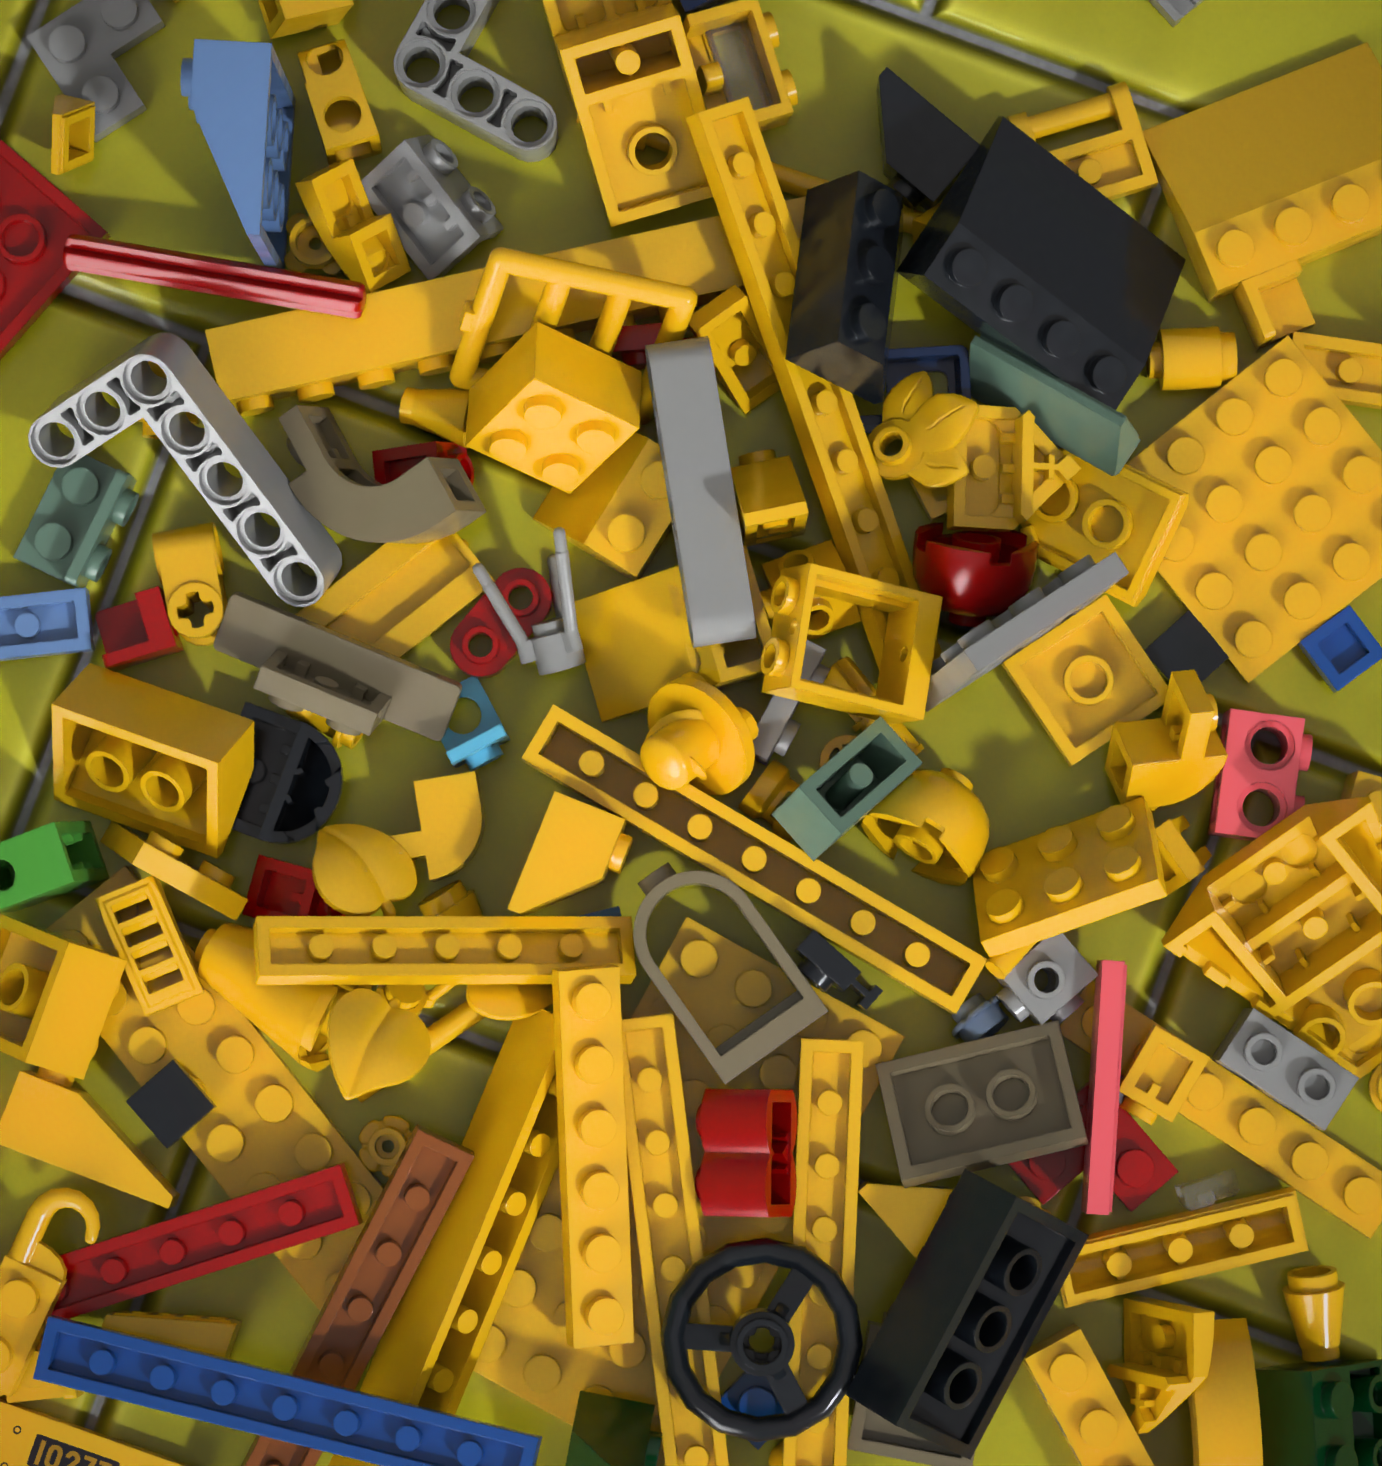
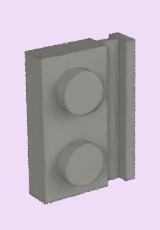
[753,640,830,765]

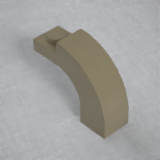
[278,405,487,544]

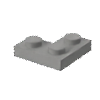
[26,0,165,142]

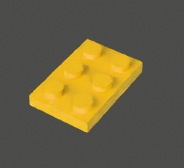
[972,796,1167,958]

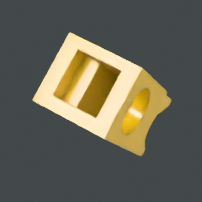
[297,39,383,165]

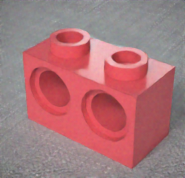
[1207,709,1313,841]

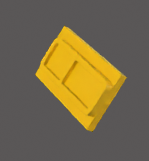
[295,532,496,658]

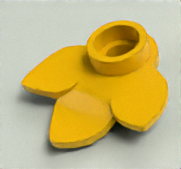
[868,371,979,488]

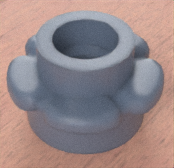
[951,993,1009,1042]

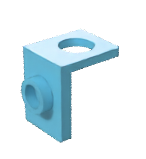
[441,676,510,771]

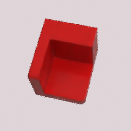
[95,586,184,671]

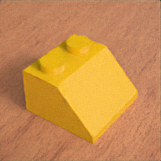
[533,432,672,581]
[507,791,634,916]
[0,914,127,1080]

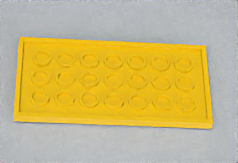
[473,917,905,1466]

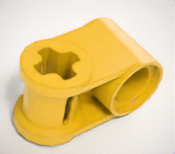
[152,522,228,646]

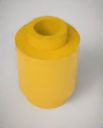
[1146,326,1238,391]

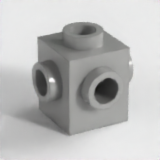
[994,933,1098,1024]

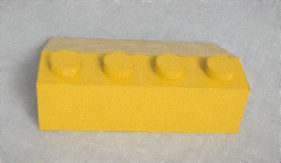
[1143,42,1382,303]

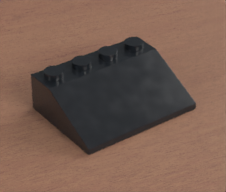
[896,116,1186,410]

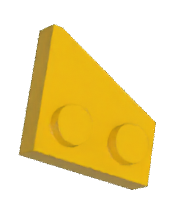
[100,821,248,921]

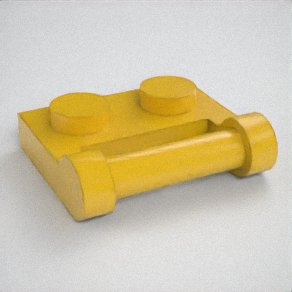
[1007,81,1158,200]

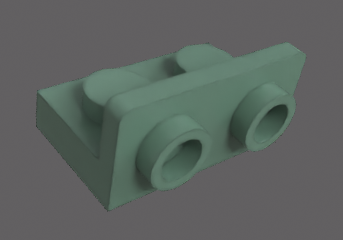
[13,455,139,588]

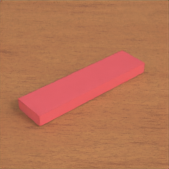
[1081,960,1127,1215]

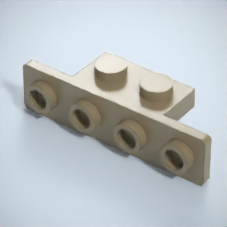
[213,592,462,741]

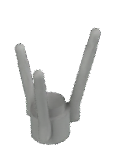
[472,527,586,675]

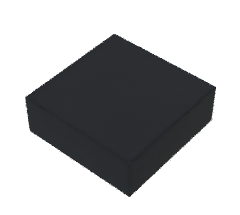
[1144,610,1229,684]
[126,1059,217,1149]

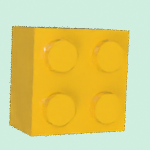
[465,321,642,494]

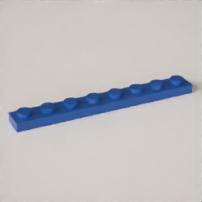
[33,1315,542,1466]

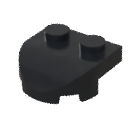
[232,702,344,844]

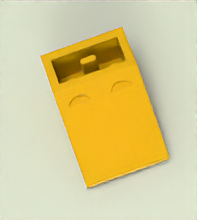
[575,545,771,723]

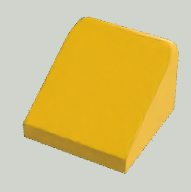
[51,94,95,175]

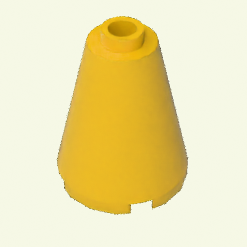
[194,922,373,1072]

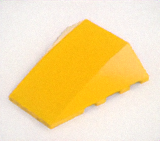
[1161,796,1382,1080]

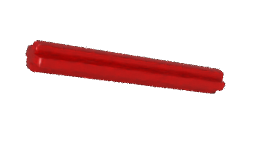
[63,233,366,319]

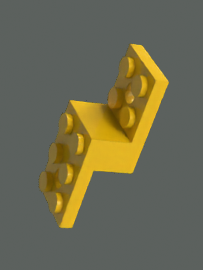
[542,0,713,227]

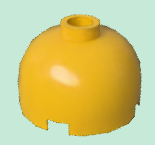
[861,768,989,886]

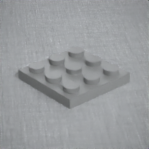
[925,552,1129,712]

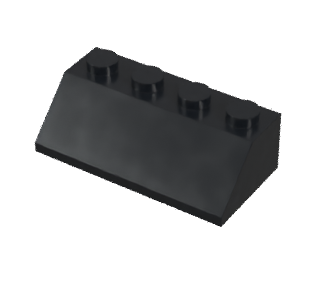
[845,1169,1089,1460]

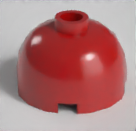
[912,522,1039,627]

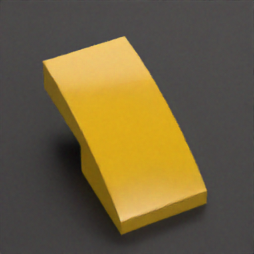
[295,158,412,294]

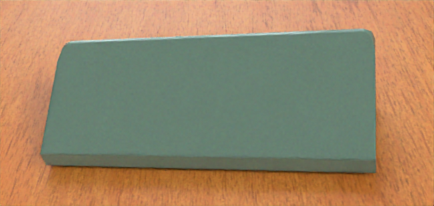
[969,335,1141,476]

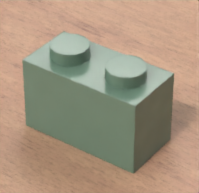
[771,716,923,861]

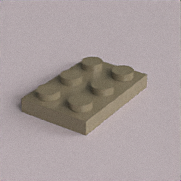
[875,1020,1089,1188]

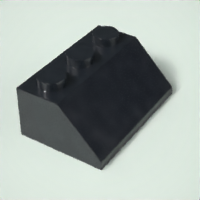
[785,170,903,404]

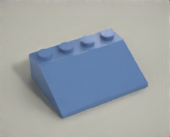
[180,39,296,269]

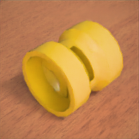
[738,758,800,842]

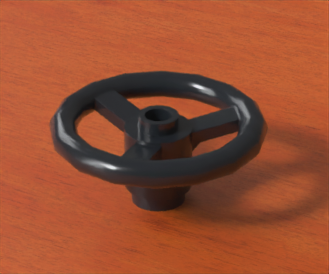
[660,1238,863,1442]

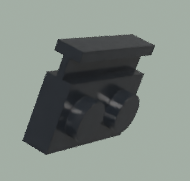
[794,930,883,1010]

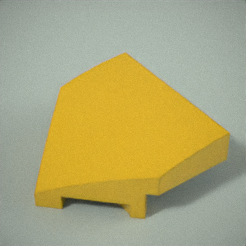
[947,405,1082,532]
[1106,1296,1215,1434]

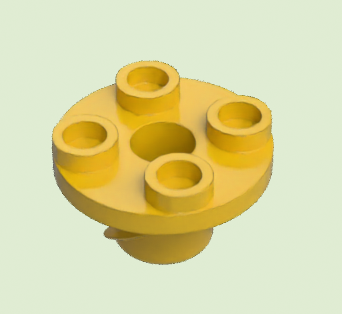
[640,672,758,795]

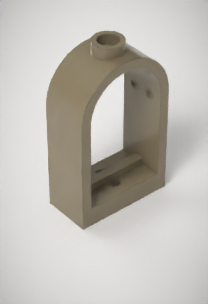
[633,862,828,1084]

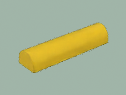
[1059,1186,1309,1308]

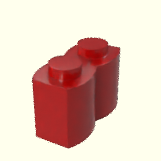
[695,1089,797,1217]

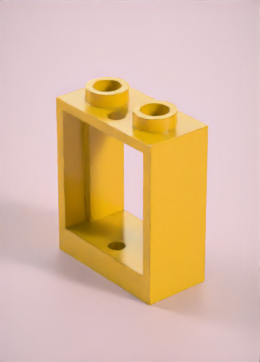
[761,563,943,724]

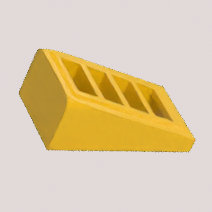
[95,875,204,1016]
[102,1310,242,1359]

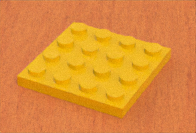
[1127,335,1382,683]

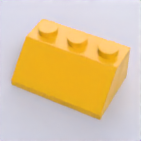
[51,663,255,859]

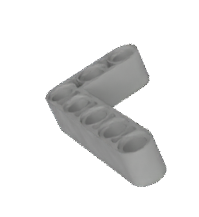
[393,0,559,162]
[28,333,342,607]

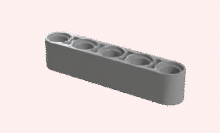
[645,336,756,648]

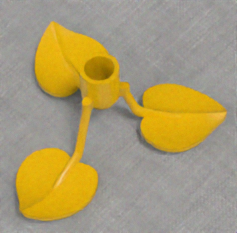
[312,824,553,1100]

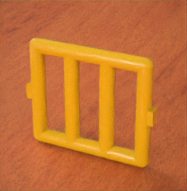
[449,247,698,425]

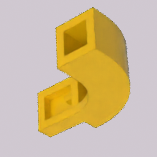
[1188,1318,1263,1466]

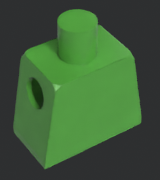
[0,821,109,913]

